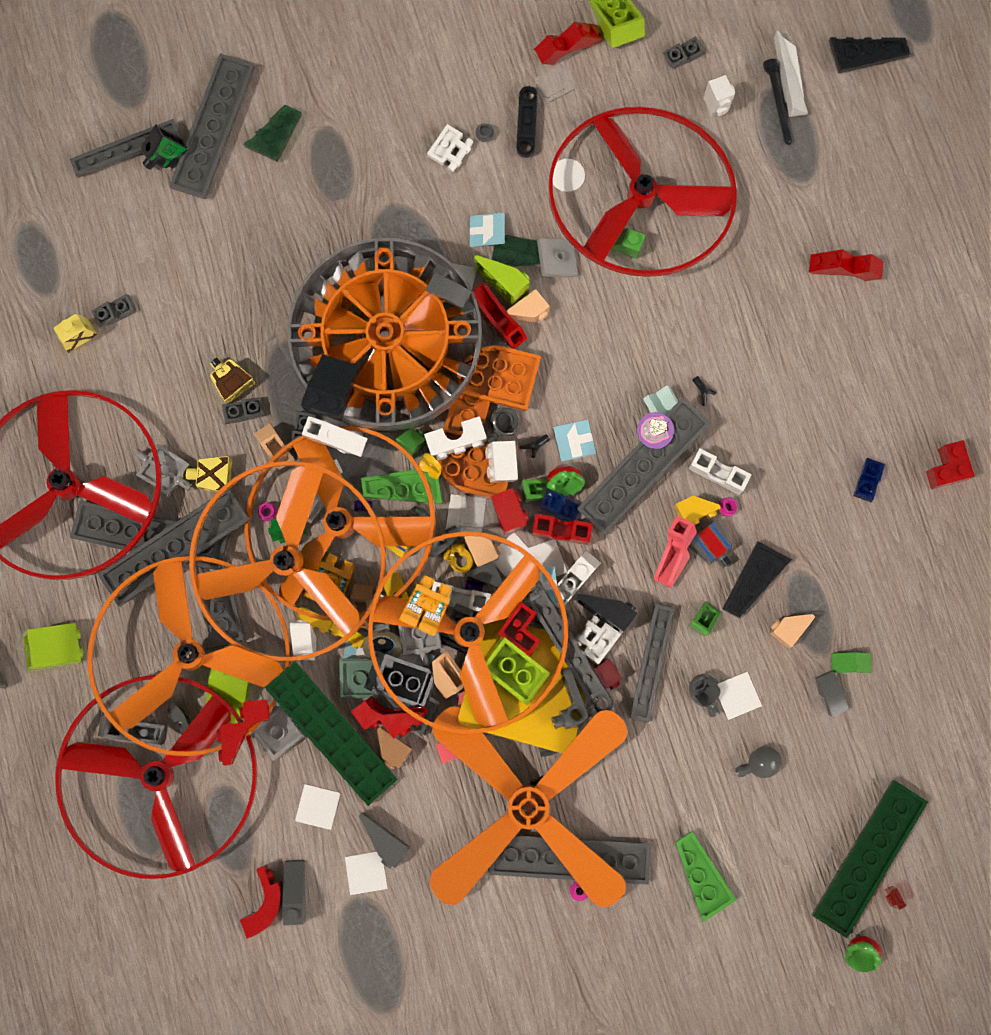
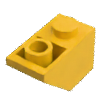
[674,496,721,525]

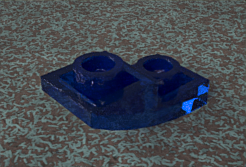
[853,458,885,502]
[540,489,580,522]

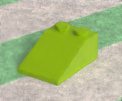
[589,0,645,48]
[474,255,530,307]
[485,637,551,705]
[205,668,252,723]

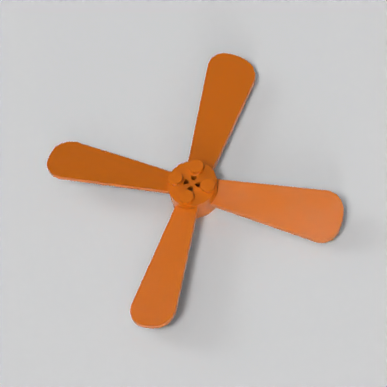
[430,706,627,907]

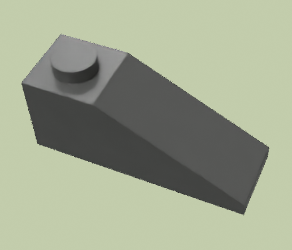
[98,716,165,745]
[359,812,410,869]
[282,861,306,926]

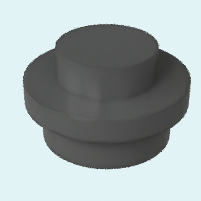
[476,123,494,142]

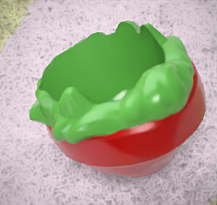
[547,464,585,497]
[844,936,882,973]

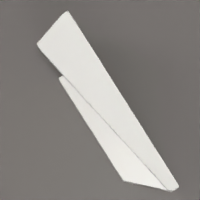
[774,31,808,117]

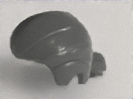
[487,407,519,444]
[689,674,721,718]
[735,746,782,778]

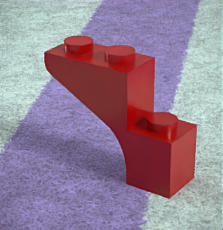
[534,22,603,65]
[809,249,884,281]
[472,281,528,349]
[351,696,429,739]
[217,699,270,766]

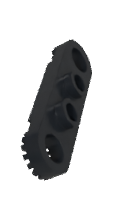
[516,86,538,158]

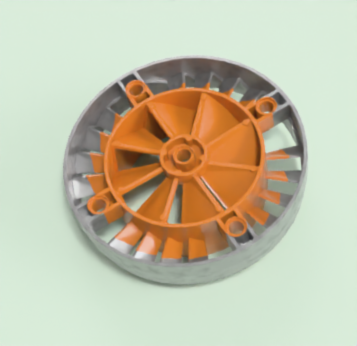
[287,238,482,431]

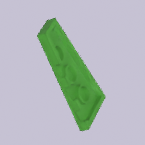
[361,469,442,504]
[675,831,736,922]

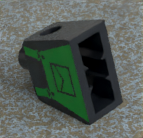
[142,124,188,170]

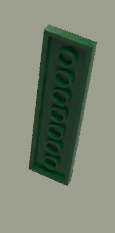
[812,780,928,938]

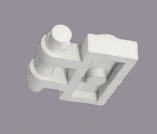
[427,124,474,172]
[575,616,621,666]

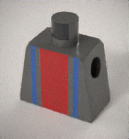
[689,520,732,568]

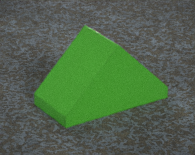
[522,479,554,504]
[688,601,721,637]
[831,652,871,673]

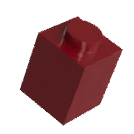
[594,659,622,690]

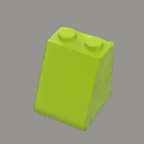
[22,623,83,673]

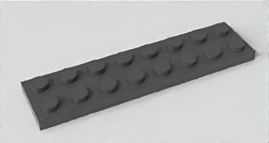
[169,54,255,200]
[577,397,711,535]
[97,489,250,607]
[70,501,230,570]
[490,835,650,885]

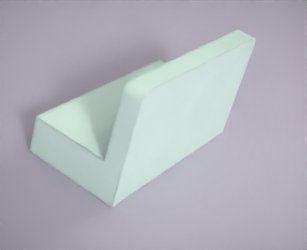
[643,385,678,415]

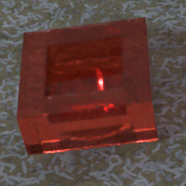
[884,886,906,910]

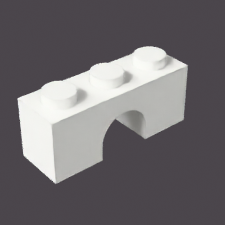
[424,416,487,460]
[688,448,752,495]
[432,582,491,613]

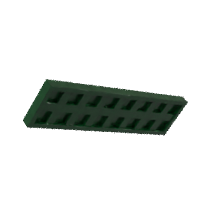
[264,661,398,806]

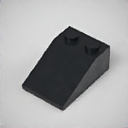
[301,354,360,421]
[574,594,638,634]
[364,651,434,707]

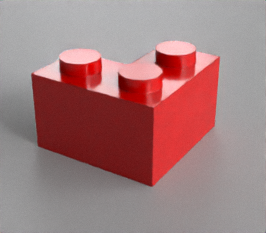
[926,440,975,490]
[491,488,529,536]
[497,602,541,657]

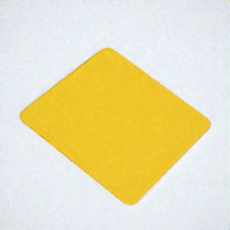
[458,619,594,753]

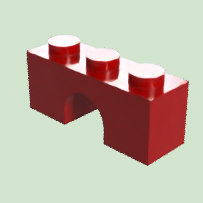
[532,514,593,545]

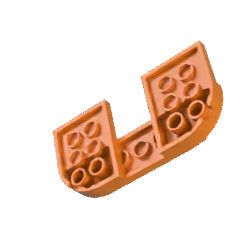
[438,346,541,499]

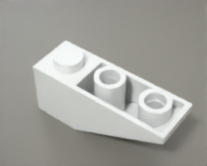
[302,416,368,457]
[554,551,601,609]
[290,620,317,660]

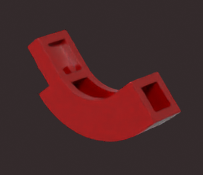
[240,864,283,939]

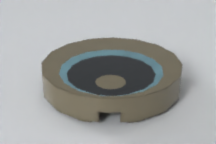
[363,631,402,658]

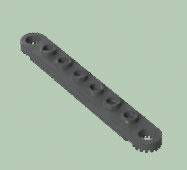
[526,580,613,712]

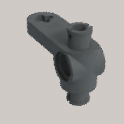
[551,667,596,730]

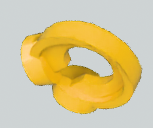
[419,453,441,479]
[443,542,473,573]

